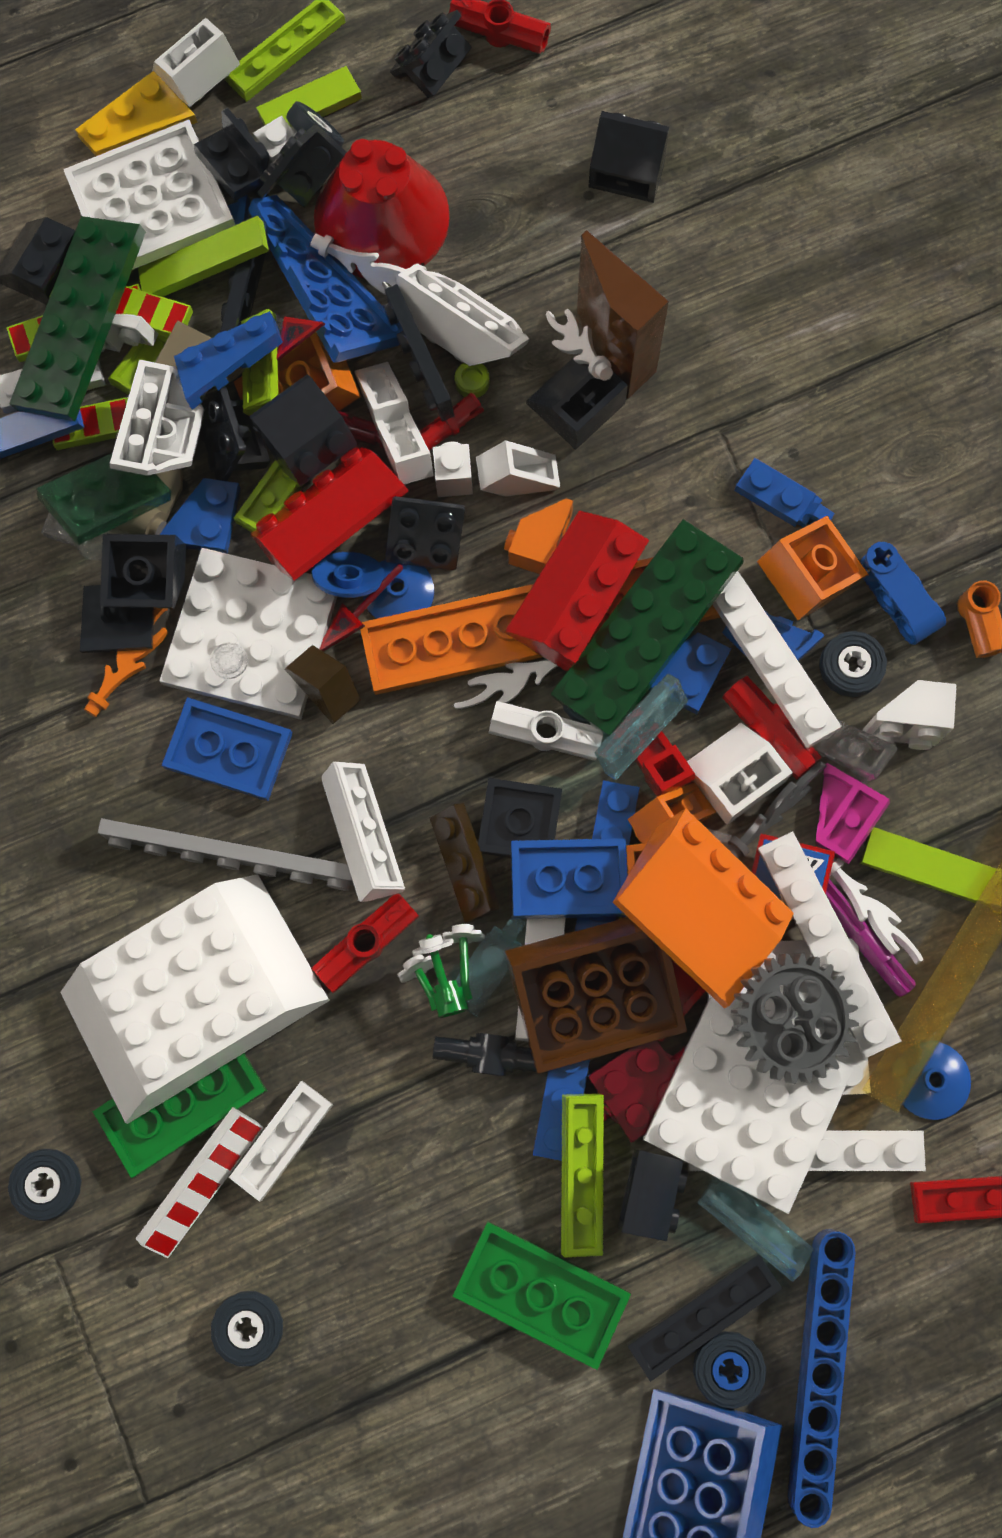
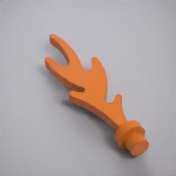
[84,608,168,717]

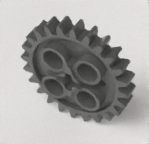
[731,953,859,1084]

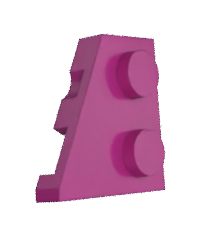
[816,763,890,864]

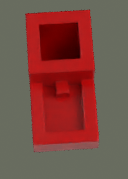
[625,723,695,796]

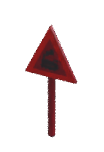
[276,316,325,361]
[320,564,403,652]

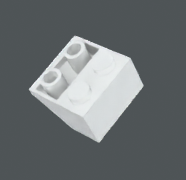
[152,18,240,107]
[861,680,956,750]
[687,723,793,825]

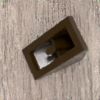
[284,645,361,724]

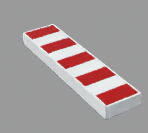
[136,1107,264,1258]

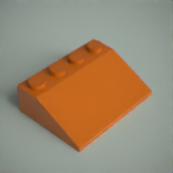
[613,809,794,1008]

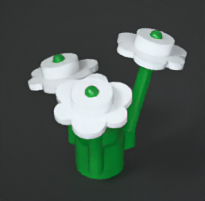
[398,923,485,1018]

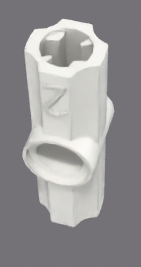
[488,701,603,761]

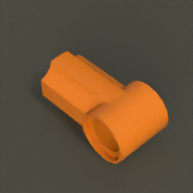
[957,581,1002,658]

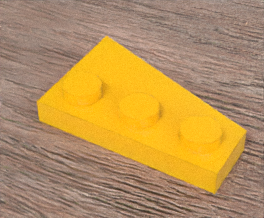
[75,71,198,156]

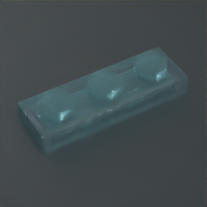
[594,674,688,780]
[697,1177,814,1282]

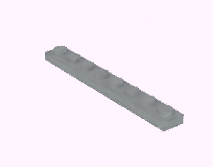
[98,818,385,898]

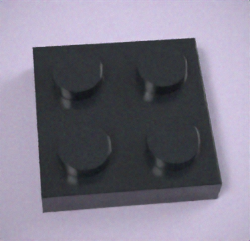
[478,778,562,858]

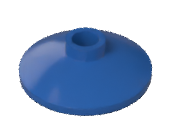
[312,552,384,598]
[363,560,434,619]
[893,1041,971,1120]

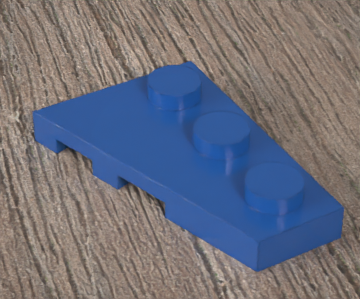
[174,311,283,410]

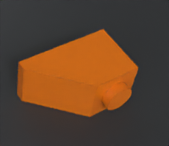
[504,498,573,574]
[627,782,716,843]

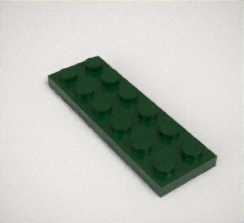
[9,216,146,421]
[551,519,744,739]

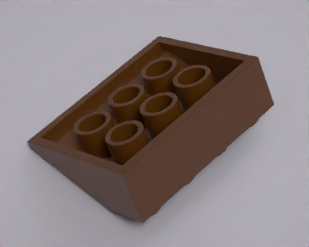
[577,230,669,399]
[505,917,687,1074]

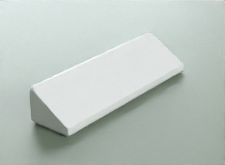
[322,761,405,902]

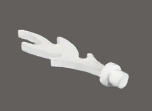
[310,233,406,295]
[546,309,613,381]
[454,660,558,709]
[830,858,923,965]

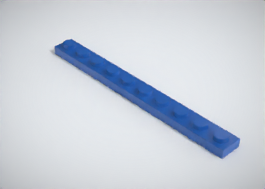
[533,780,640,1161]

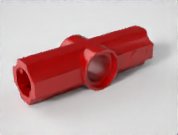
[448,0,551,54]
[722,676,822,780]
[311,893,419,993]

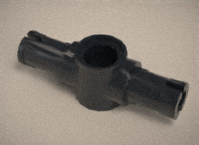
[432,1033,548,1076]

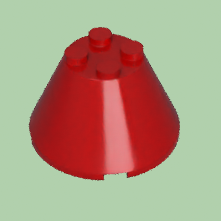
[314,139,450,279]

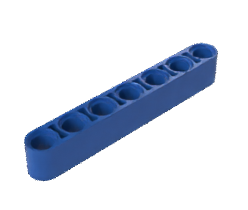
[787,1229,855,1528]

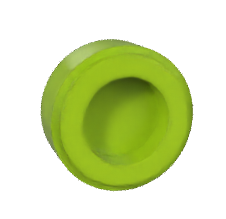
[455,363,490,398]

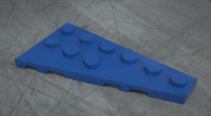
[248,195,400,363]

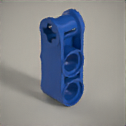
[860,542,946,645]

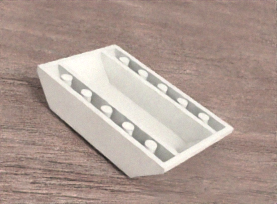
[60,874,330,1124]

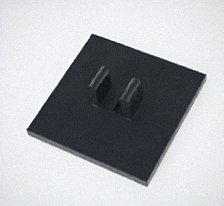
[80,585,154,653]

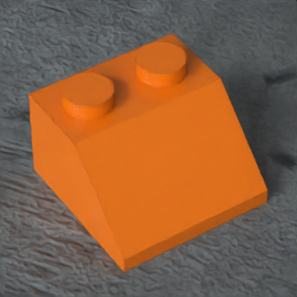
[757,516,869,620]

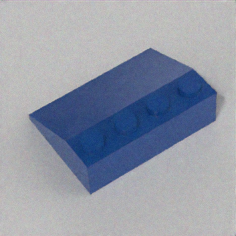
[623,1389,782,1538]

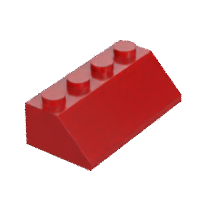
[250,447,408,581]
[505,510,649,671]

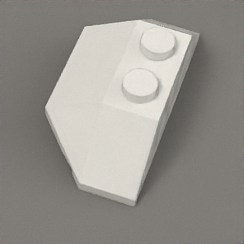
[396,264,529,366]
[110,360,204,475]

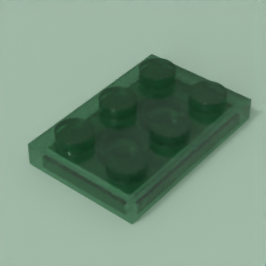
[36,453,171,546]

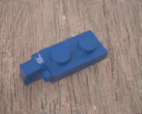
[734,458,835,527]

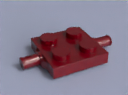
[587,1040,687,1143]

